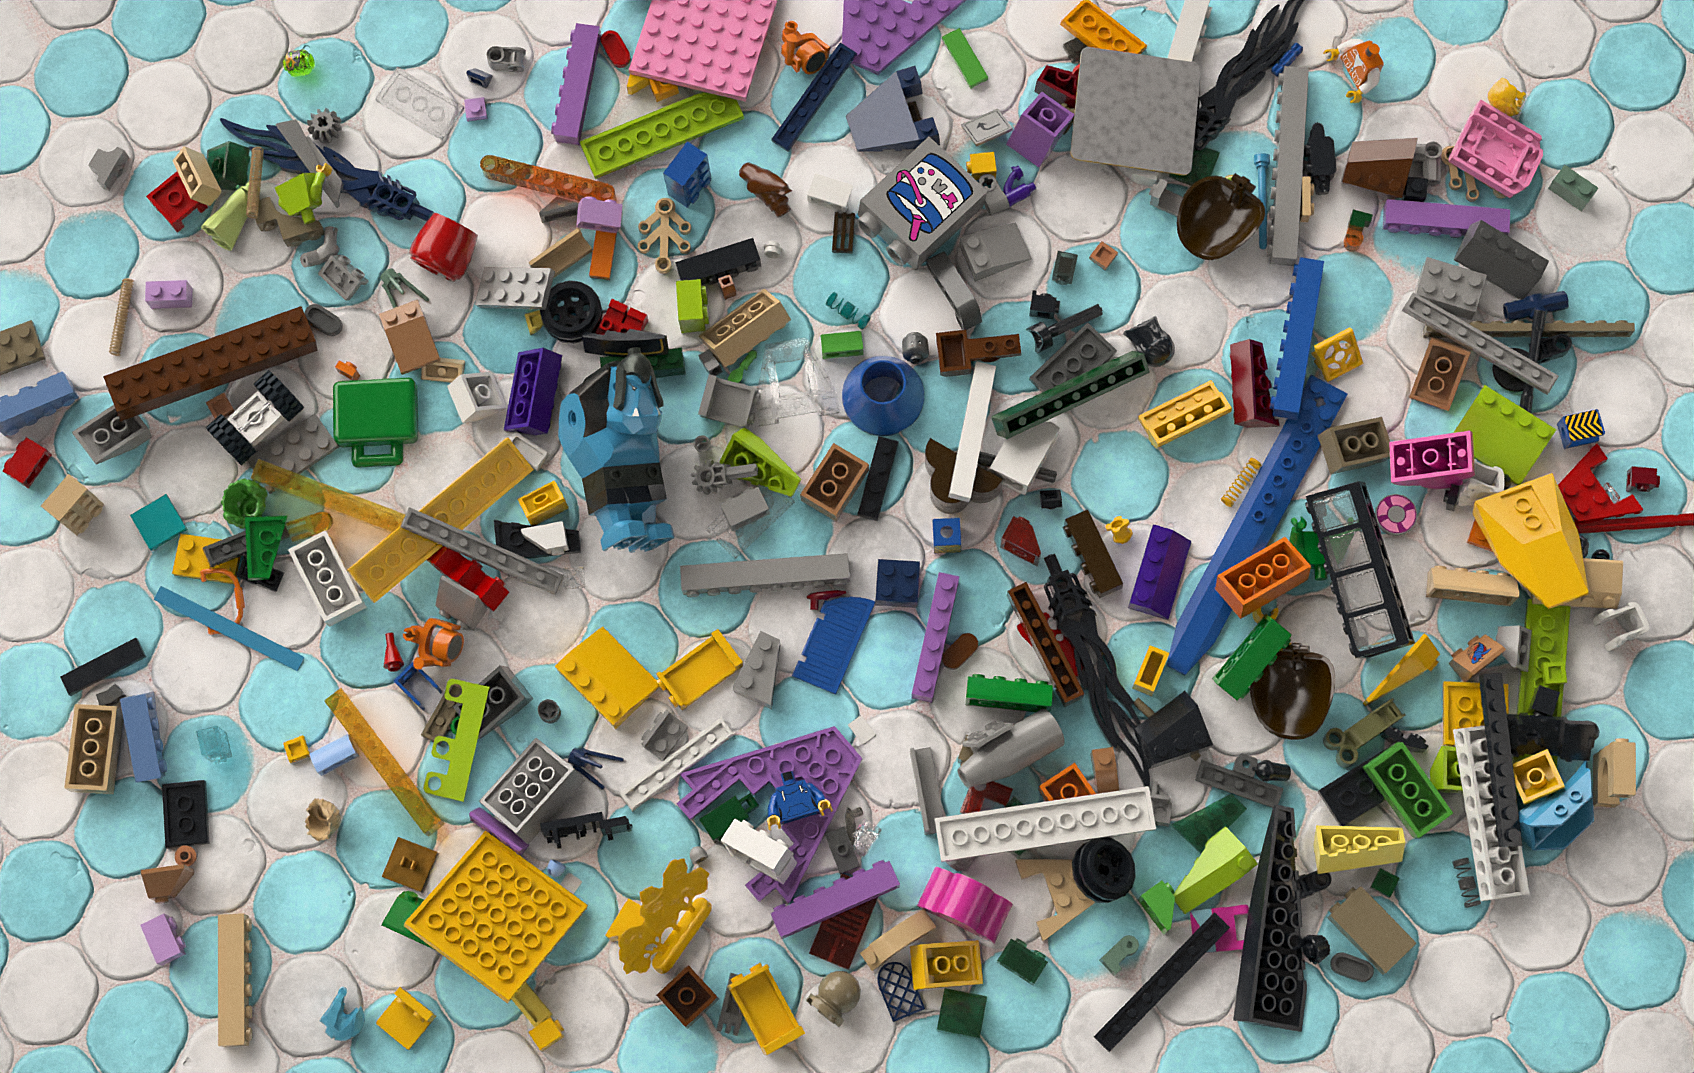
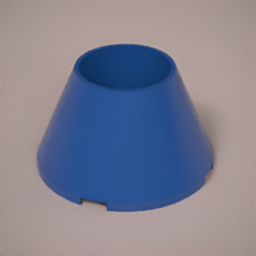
[842,356,924,436]

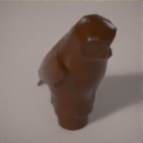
[739,162,792,218]

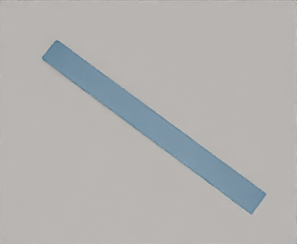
[154,586,304,671]

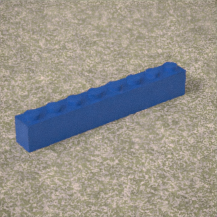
[1270,257,1324,420]

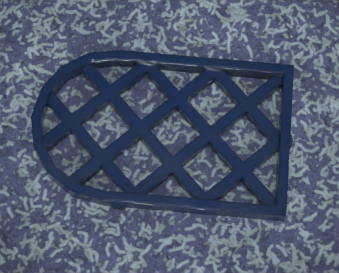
[877,962,925,1022]

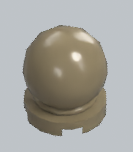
[806,971,861,1027]

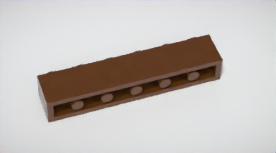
[1007,582,1084,707]

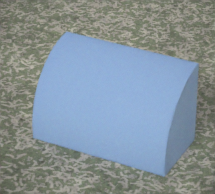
[310,734,359,776]

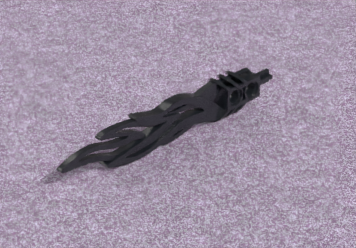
[1193,0,1305,153]
[1044,554,1150,787]

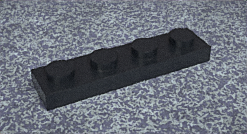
[857,436,899,521]

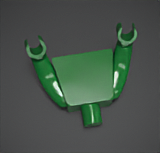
[1289,516,1361,581]

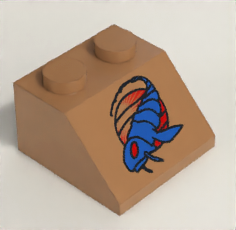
[1449,634,1506,682]

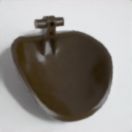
[1177,173,1265,260]
[1250,643,1335,740]

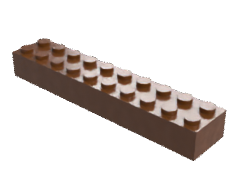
[103,306,318,421]

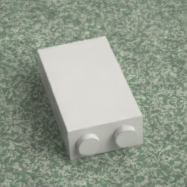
[989,421,1060,495]

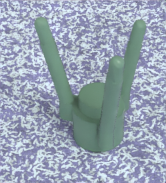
[380,268,429,308]

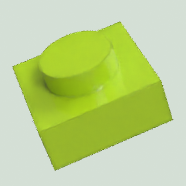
[1541,661,1567,685]

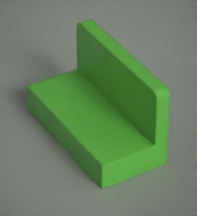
[821,331,864,359]

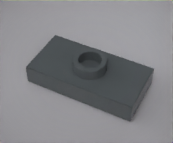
[825,826,860,874]

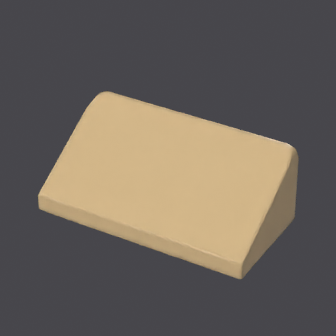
[421,358,465,383]

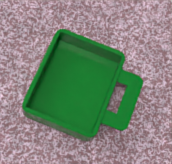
[333,377,418,467]

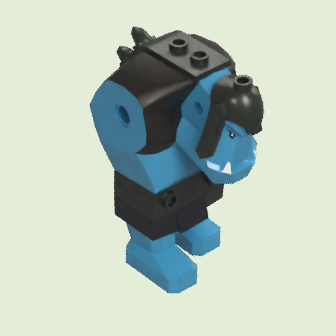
[558,347,674,553]

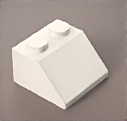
[447,372,507,423]

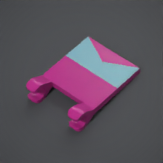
[1190,905,1249,953]

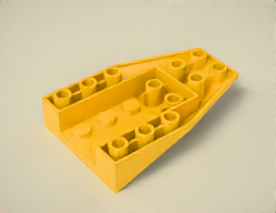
[1473,473,1589,609]

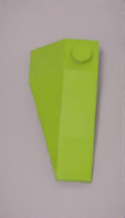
[1430,746,1518,796]
[1173,827,1258,914]

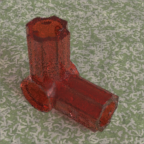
[959,781,1013,814]

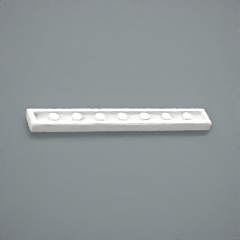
[949,361,996,502]

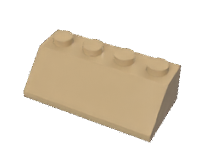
[699,289,791,367]
[1530,558,1623,609]
[1426,566,1519,606]

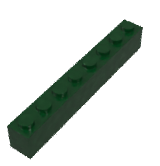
[991,351,1150,439]

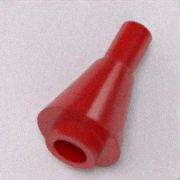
[383,632,404,672]

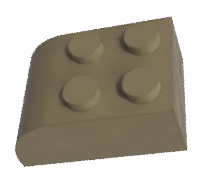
[1318,417,1390,475]

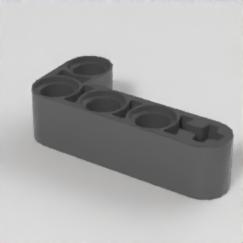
[925,251,982,330]

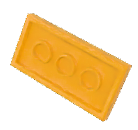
[1060,0,1147,54]

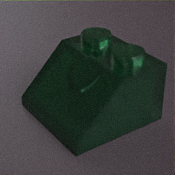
[206,141,250,190]
[936,988,987,1040]

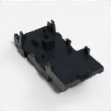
[1507,712,1595,762]
[540,812,633,849]

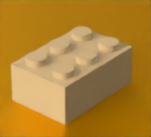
[41,474,105,536]

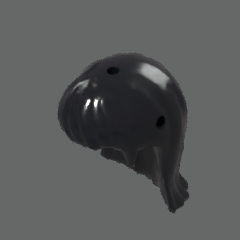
[1123,316,1175,368]

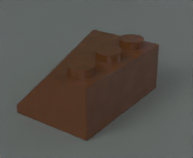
[1341,138,1418,198]

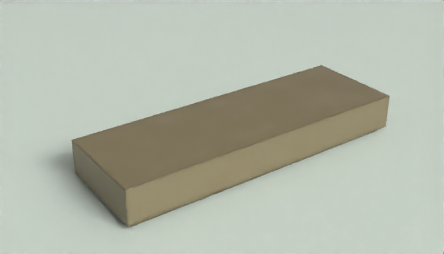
[421,684,462,746]

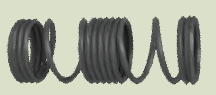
[1452,858,1481,908]

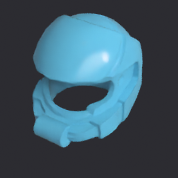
[319,987,365,1041]

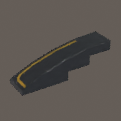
[582,329,669,357]

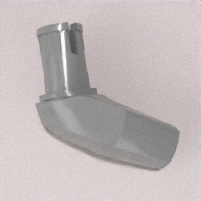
[300,226,340,267]

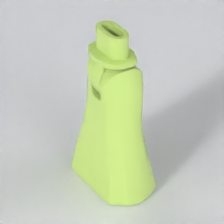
[201,182,261,251]

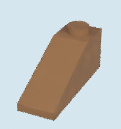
[1090,747,1119,794]

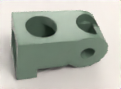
[1099,935,1139,976]

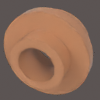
[175,846,197,867]

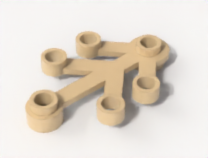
[1441,146,1507,202]
[638,198,691,274]

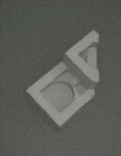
[1151,781,1172,827]

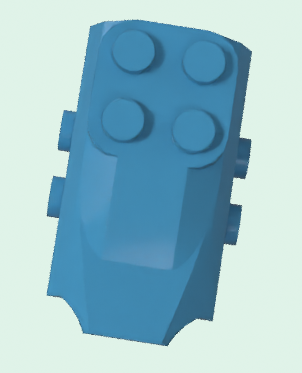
[1518,761,1594,850]

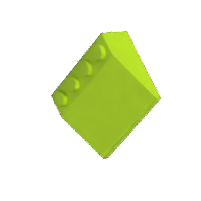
[1453,385,1557,485]

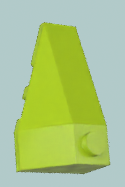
[719,427,802,497]

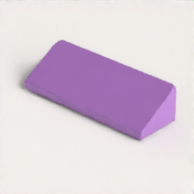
[469,807,529,856]

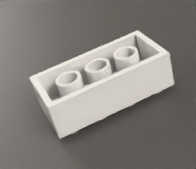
[288,530,367,627]

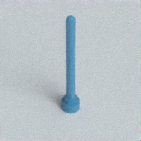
[1254,153,1270,250]

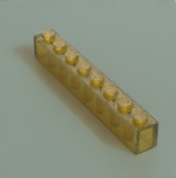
[251,459,406,533]
[324,688,445,837]

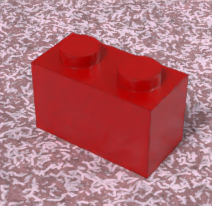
[3,437,52,489]

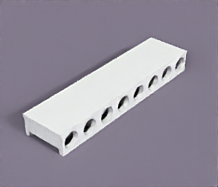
[1453,726,1529,901]

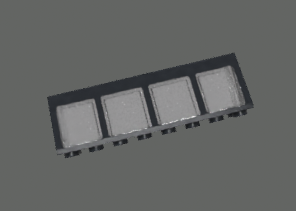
[1305,481,1415,658]

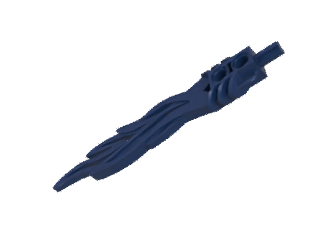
[220,118,434,221]

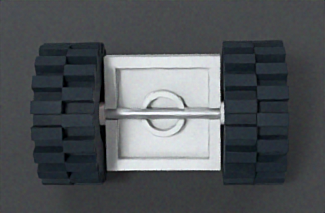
[205,370,304,466]

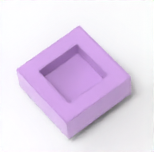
[464,97,487,121]

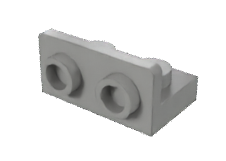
[318,255,369,300]
[641,710,688,761]

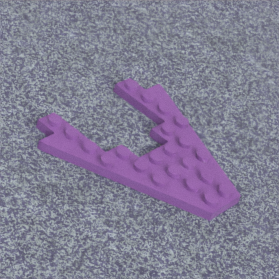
[842,0,966,75]
[676,726,862,904]

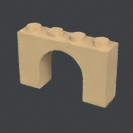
[1593,738,1636,808]

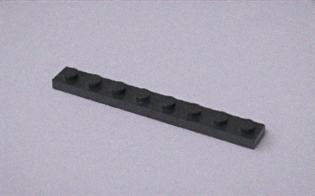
[1479,673,1522,847]
[1094,912,1230,1052]

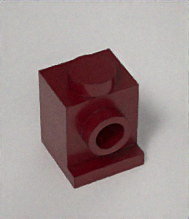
[1626,466,1660,492]

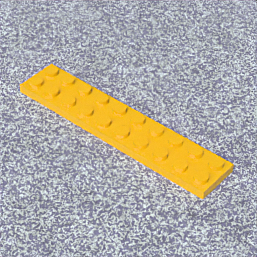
[347,437,534,603]

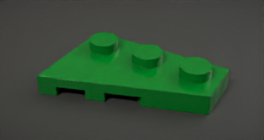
[245,516,287,580]

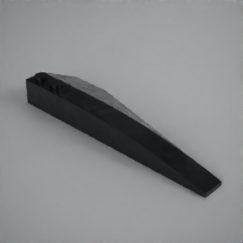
[1233,804,1307,1032]

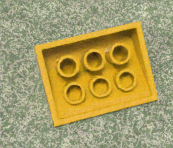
[555,626,659,729]

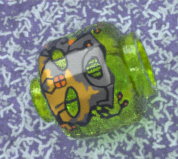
[283,49,315,77]

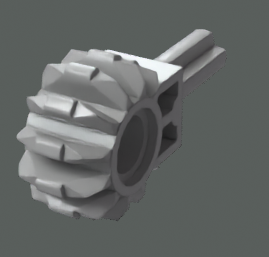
[690,459,758,495]

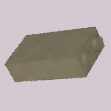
[1327,886,1417,975]

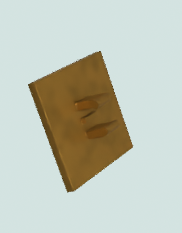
[382,837,438,892]

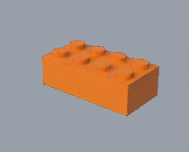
[1215,537,1311,619]

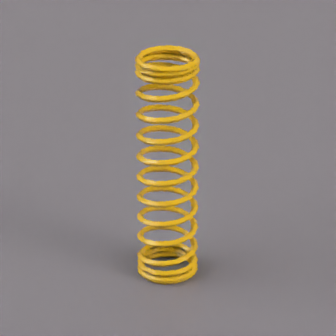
[1221,458,1262,507]

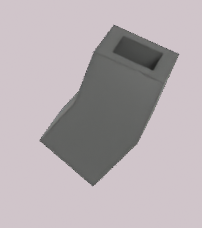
[698,349,723,376]
[96,684,126,706]

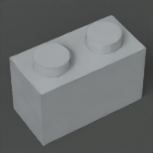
[721,487,770,532]

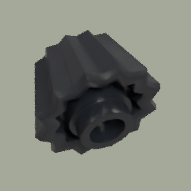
[1303,935,1331,965]

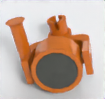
[781,21,830,75]
[403,618,464,670]

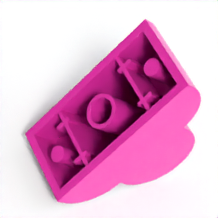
[1389,431,1475,489]
[917,867,1013,944]

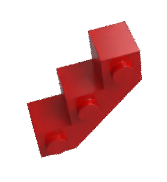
[427,546,510,612]

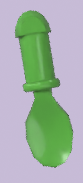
[727,350,757,383]

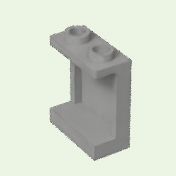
[698,375,761,429]

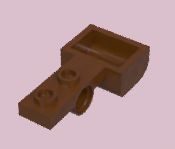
[936,330,1021,377]

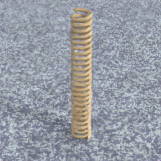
[246,147,264,218]
[109,278,134,356]

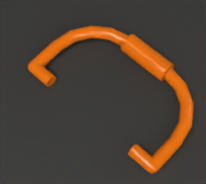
[200,568,245,635]

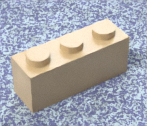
[173,146,222,206]

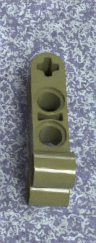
[1323,698,1406,768]

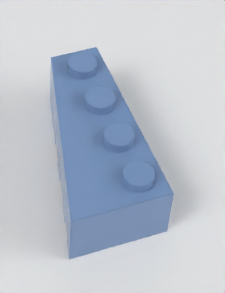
[0,371,79,437]
[120,692,167,782]

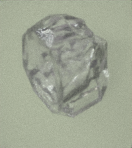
[853,818,882,857]

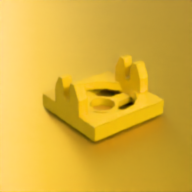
[1311,327,1364,382]

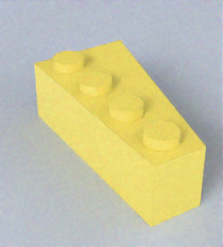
[1313,826,1405,874]

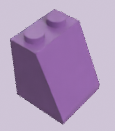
[1006,92,1074,167]

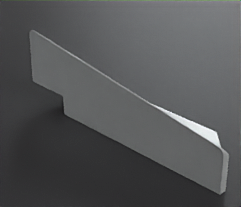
[275,119,344,208]

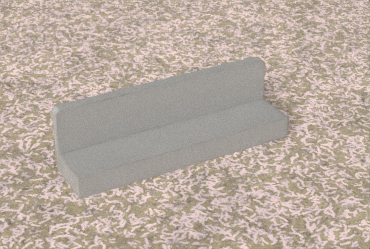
[910,747,944,835]

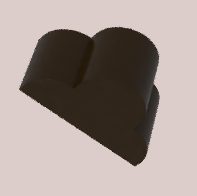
[925,438,1003,514]

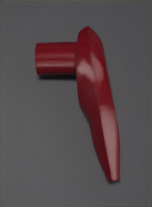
[806,590,846,610]

